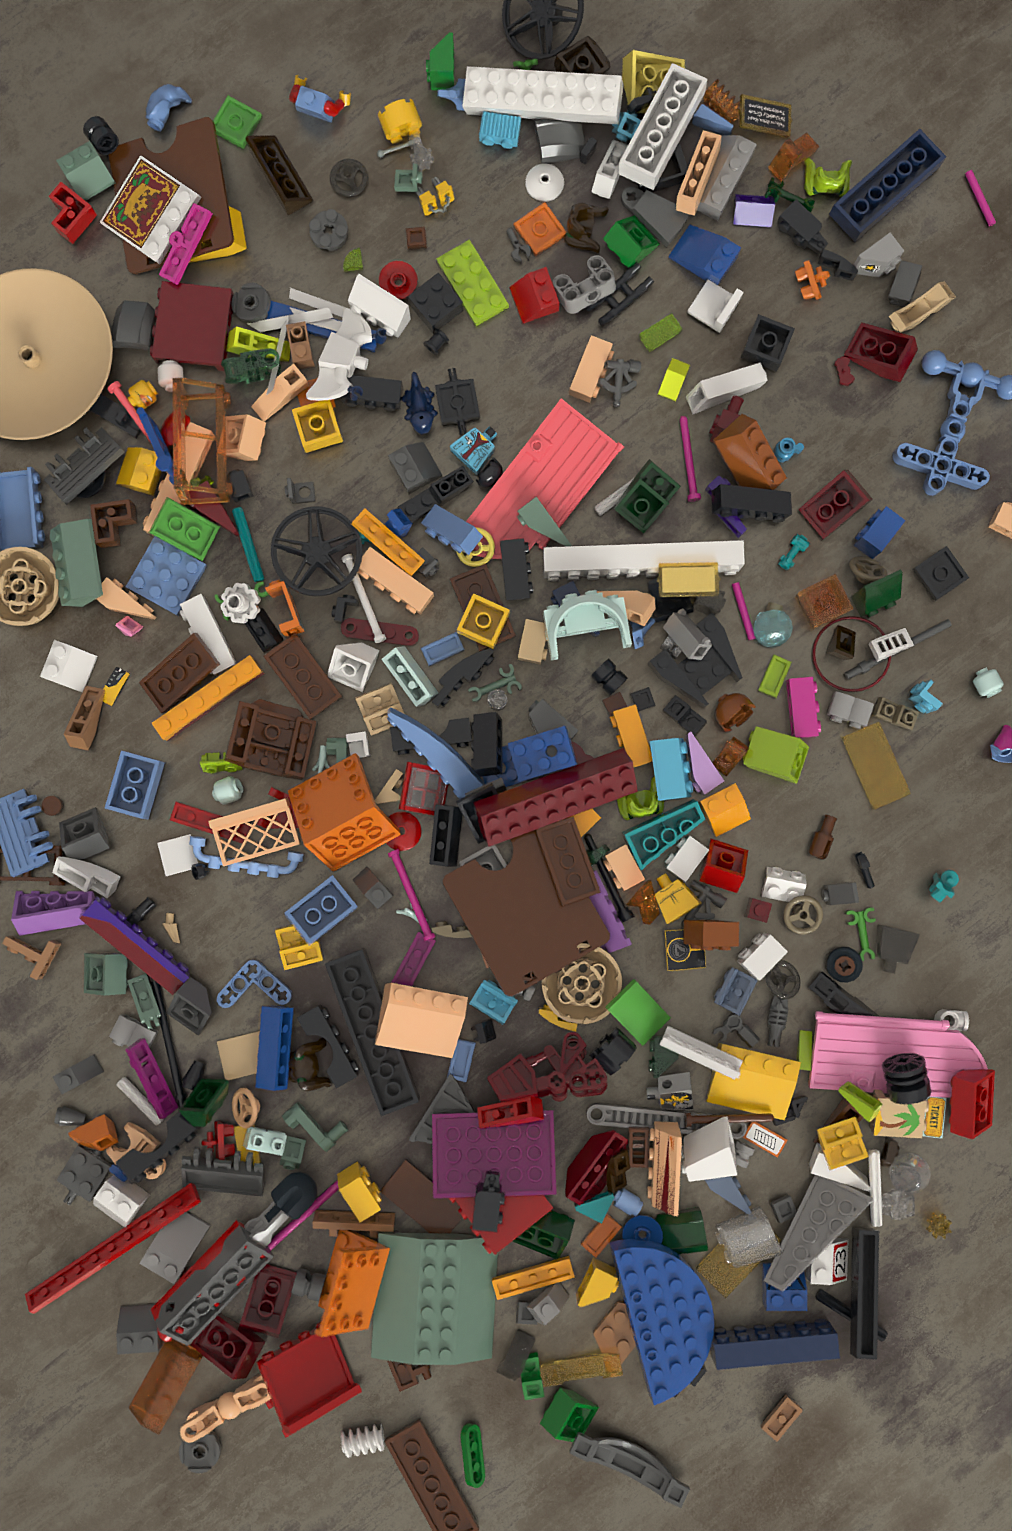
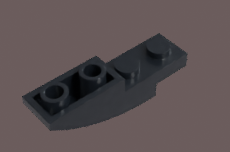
[397,466,474,522]
[432,648,495,708]
[809,971,880,1017]

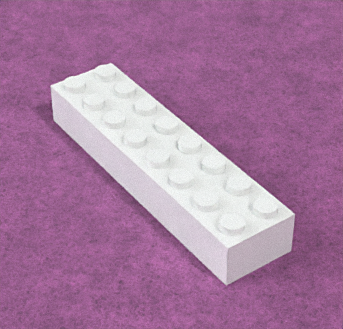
[462,66,624,124]

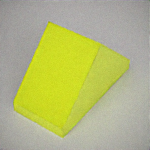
[658,358,690,401]

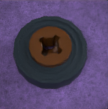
[826,947,863,983]

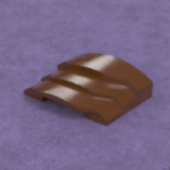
[224,699,317,780]

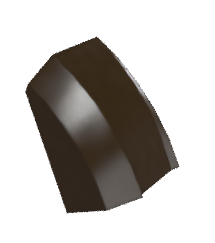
[554,36,611,75]

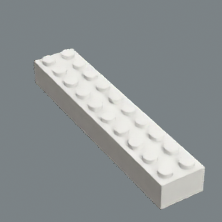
[543,540,745,581]

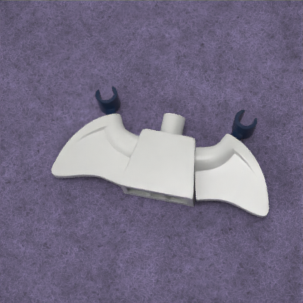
[306,308,387,401]

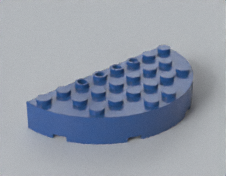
[609,1239,714,1406]

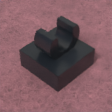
[471,1019,496,1044]

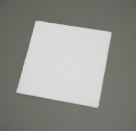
[157,834,198,876]

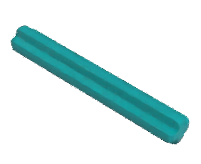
[232,507,264,582]

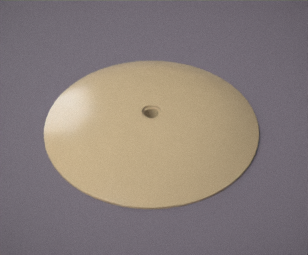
[0,269,113,440]

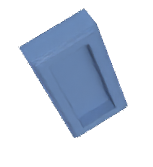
[421,632,465,666]
[447,1038,476,1082]

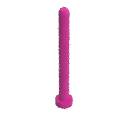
[680,416,701,502]

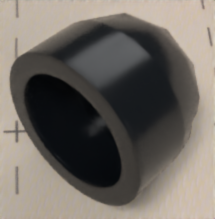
[191,863,208,880]

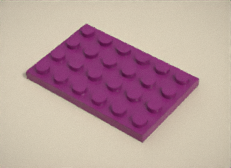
[432,1110,557,1199]

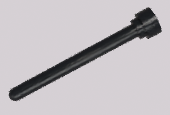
[584,834,635,923]

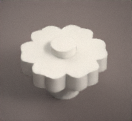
[220,583,261,623]

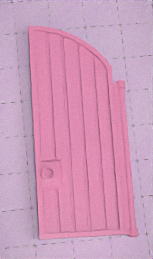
[808,1011,988,1098]

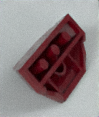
[565,1130,628,1205]

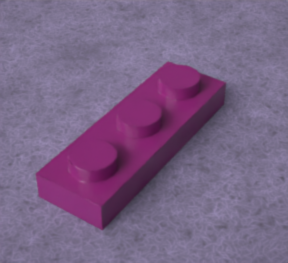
[391,931,436,987]

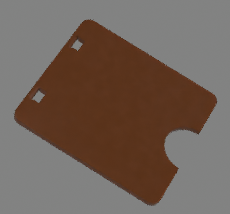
[109,117,234,274]
[443,830,610,997]

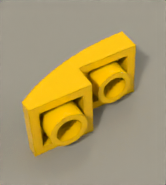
[538,1004,577,1032]

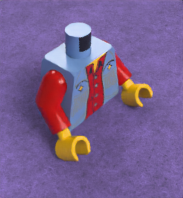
[289,75,351,122]

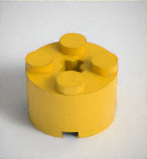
[377,99,422,144]

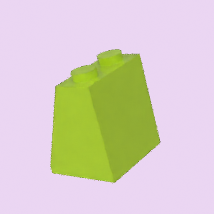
[743,726,809,784]

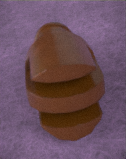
[809,814,837,860]

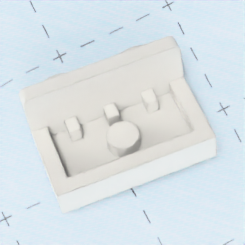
[761,867,807,904]

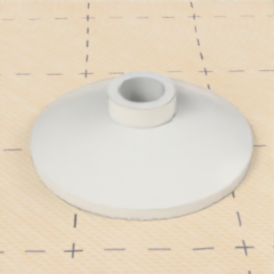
[526,164,564,202]

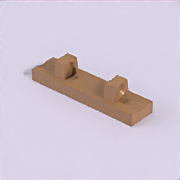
[313,1210,395,1238]

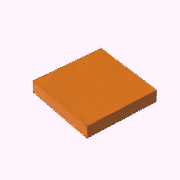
[513,202,566,257]

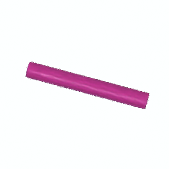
[965,170,996,226]
[731,582,756,641]

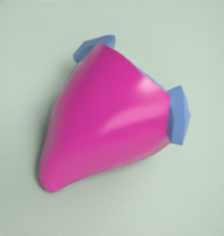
[990,725,1012,763]

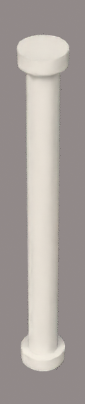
[341,554,386,643]

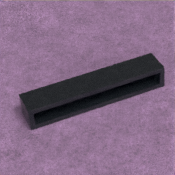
[850,1227,879,1360]

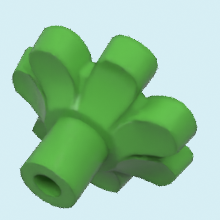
[513,59,538,70]

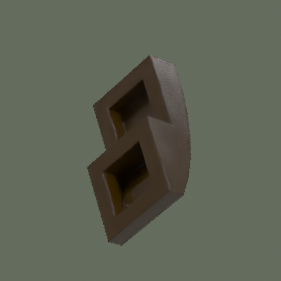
[607,1149,630,1193]

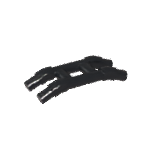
[585,262,654,326]

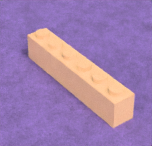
[143,422,215,536]

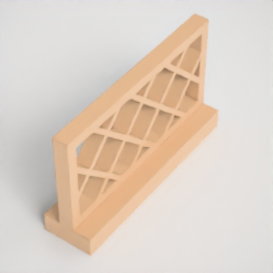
[208,798,301,867]

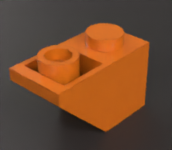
[68,1114,119,1151]

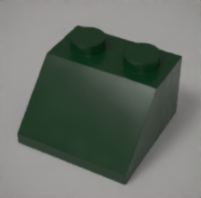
[178,1079,229,1127]

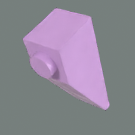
[685,732,724,795]

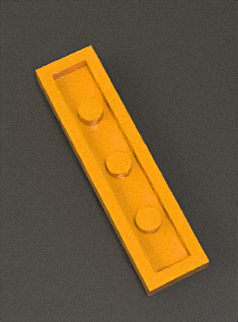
[351,509,425,577]
[492,1256,575,1300]

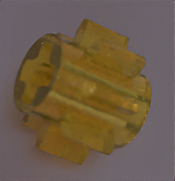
[926,1213,952,1239]

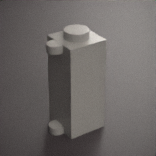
[663,609,712,660]

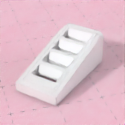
[868,628,914,662]

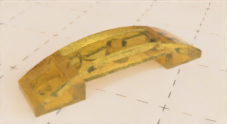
[539,1353,623,1387]

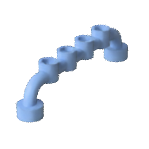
[189,836,304,878]

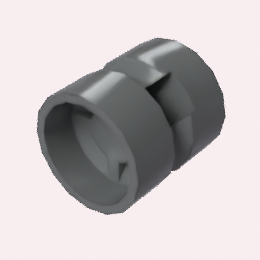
[291,1268,326,1302]

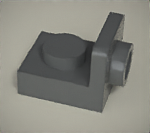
[417,547,440,578]

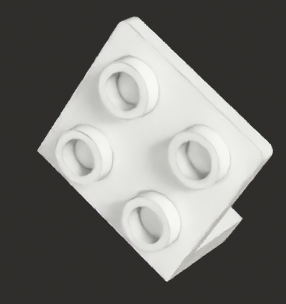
[688,280,744,333]

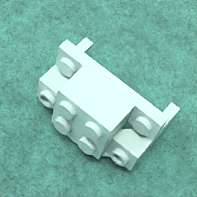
[543,590,632,660]

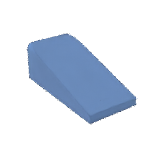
[692,104,733,136]

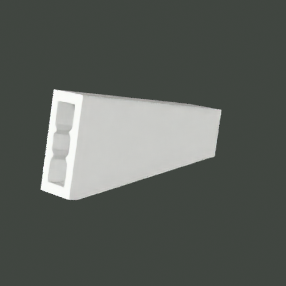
[686,363,768,414]

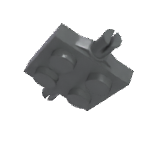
[57,1145,112,1205]

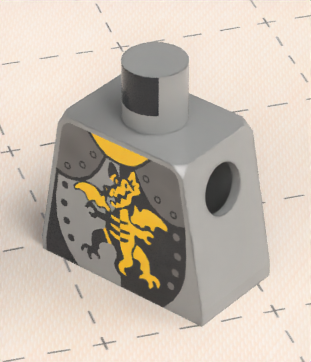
[647,1072,693,1110]

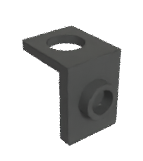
[285,478,315,504]

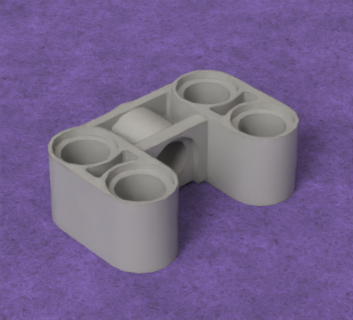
[553,255,616,314]

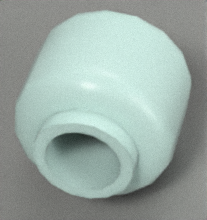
[973,667,1004,698]
[212,776,243,805]

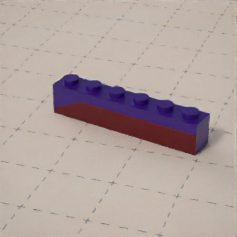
[79,896,189,995]

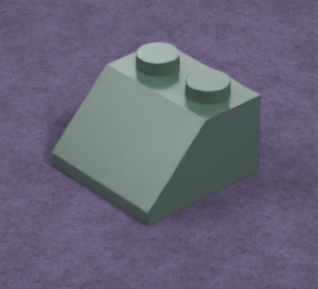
[56,141,115,201]
[84,953,128,996]

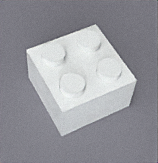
[737,933,788,981]

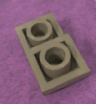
[872,697,919,730]
[432,921,472,938]

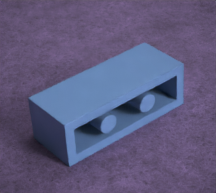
[421,504,483,555]

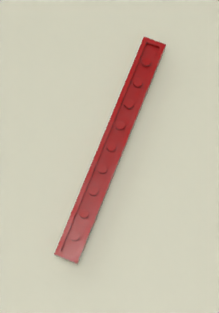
[25,1183,201,1314]

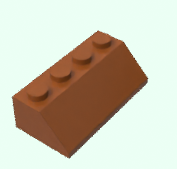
[713,414,787,490]

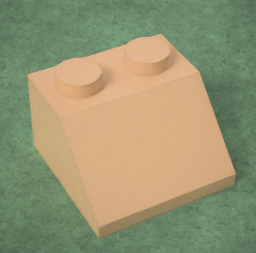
[217,414,266,461]

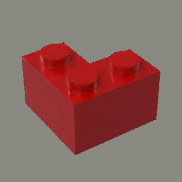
[48,182,97,245]

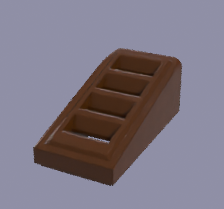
[628,1127,649,1168]

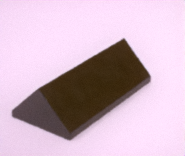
[245,135,313,216]

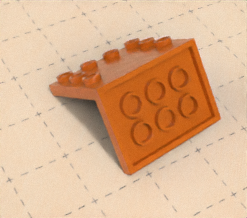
[288,753,401,872]
[315,1230,390,1337]

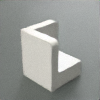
[346,732,371,758]

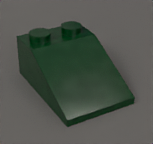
[851,569,903,618]

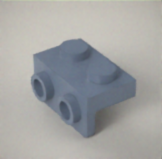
[714,967,758,1016]

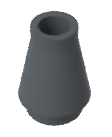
[54,1106,86,1126]

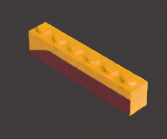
[152,655,265,741]

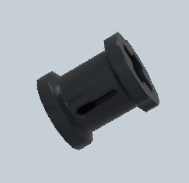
[423,328,449,355]

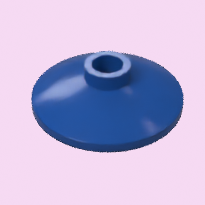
[622,1215,663,1244]

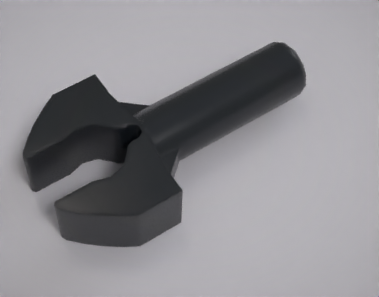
[854,852,875,889]

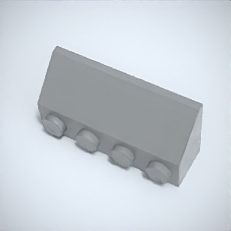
[697,135,757,221]

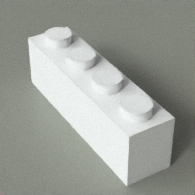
[180,594,237,677]

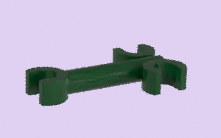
[764,177,815,213]

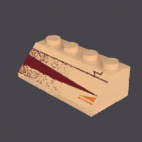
[647,1121,682,1216]

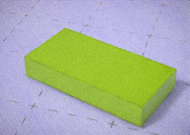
[757,654,792,699]

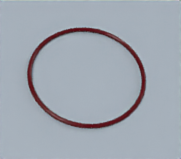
[812,616,891,692]

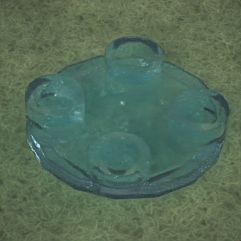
[753,610,793,647]

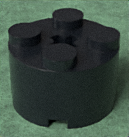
[589,1027,637,1076]

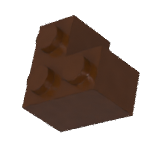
[90,499,137,548]

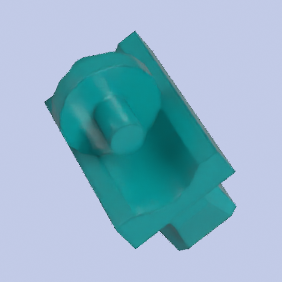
[929,870,959,903]

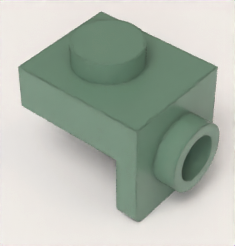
[394,164,422,192]

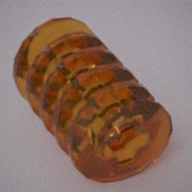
[703,79,745,123]

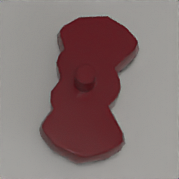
[834,356,855,386]

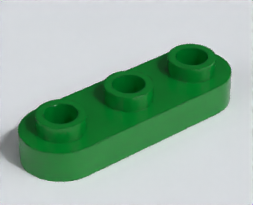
[460,1423,485,1488]

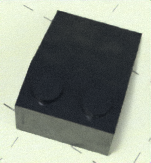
[456,783,498,844]

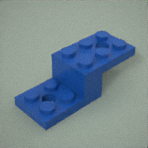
[483,726,578,787]

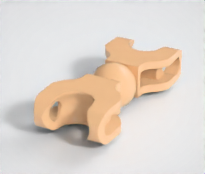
[180,1373,270,1443]

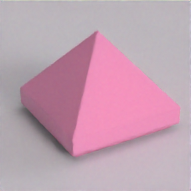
[115,616,143,637]

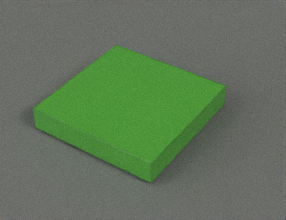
[213,95,262,149]

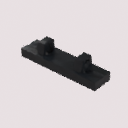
[89,394,141,439]

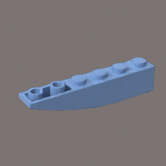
[387,707,484,799]

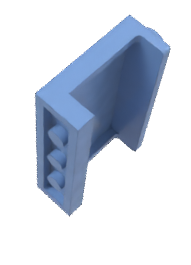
[0,467,45,552]

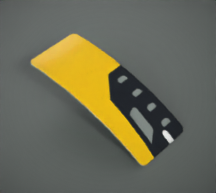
[103,667,130,706]

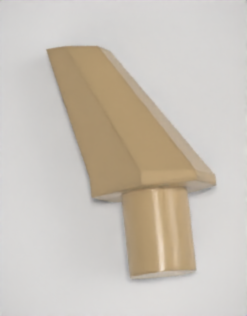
[162,913,180,943]

